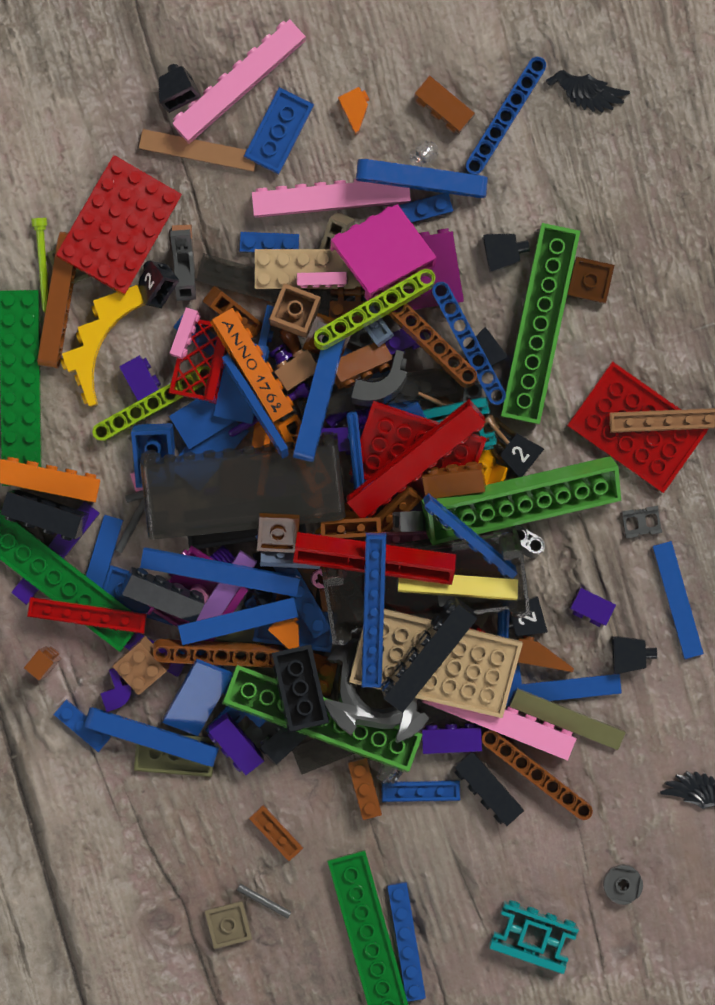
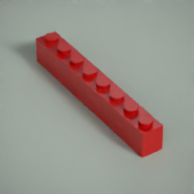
[347,399,486,518]
[293,532,456,585]

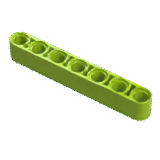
[314,269,435,350]
[92,366,210,441]

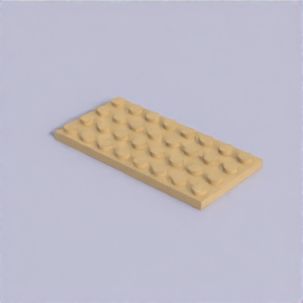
[349,609,523,718]

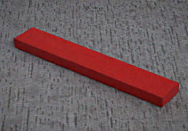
[27,597,147,634]

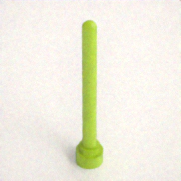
[31,218,49,312]

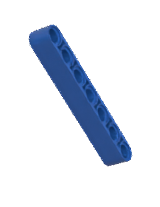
[465,57,546,175]
[356,159,488,198]
[432,282,506,405]
[293,331,345,462]
[84,707,219,767]

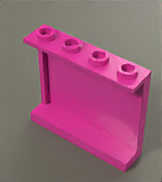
[330,204,437,301]

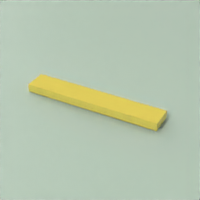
[398,575,518,601]

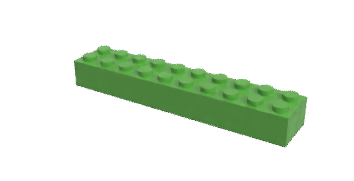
[500,223,581,425]
[422,456,622,545]
[222,665,423,773]

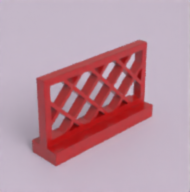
[169,319,227,404]

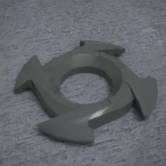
[324,637,429,742]

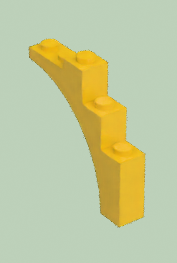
[60,285,145,407]

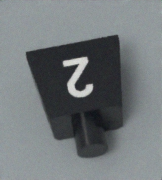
[138,260,179,309]
[496,432,544,477]
[509,596,548,636]

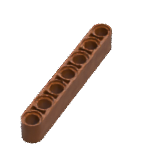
[38,231,76,368]
[386,296,477,388]
[152,639,287,668]
[481,729,593,820]

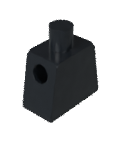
[159,64,201,113]
[483,234,530,273]
[465,327,508,366]
[612,636,657,674]

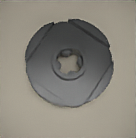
[603,864,643,905]

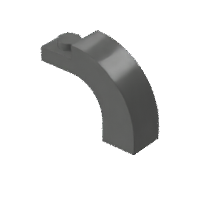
[170,229,196,301]
[351,350,407,407]

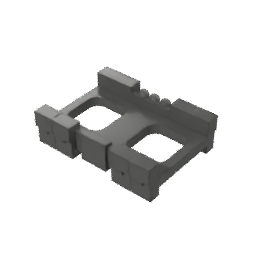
[622,506,662,538]

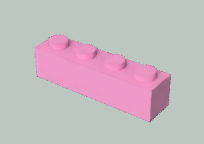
[297,272,348,288]
[170,307,200,359]

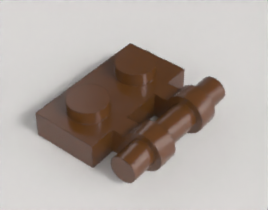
[329,286,370,323]

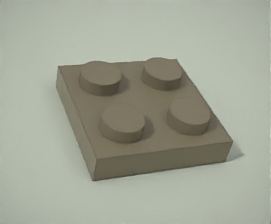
[205,900,252,949]

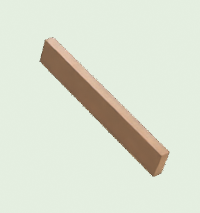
[139,129,256,172]
[609,408,715,433]

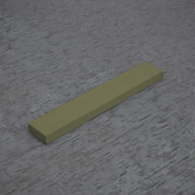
[509,688,626,750]

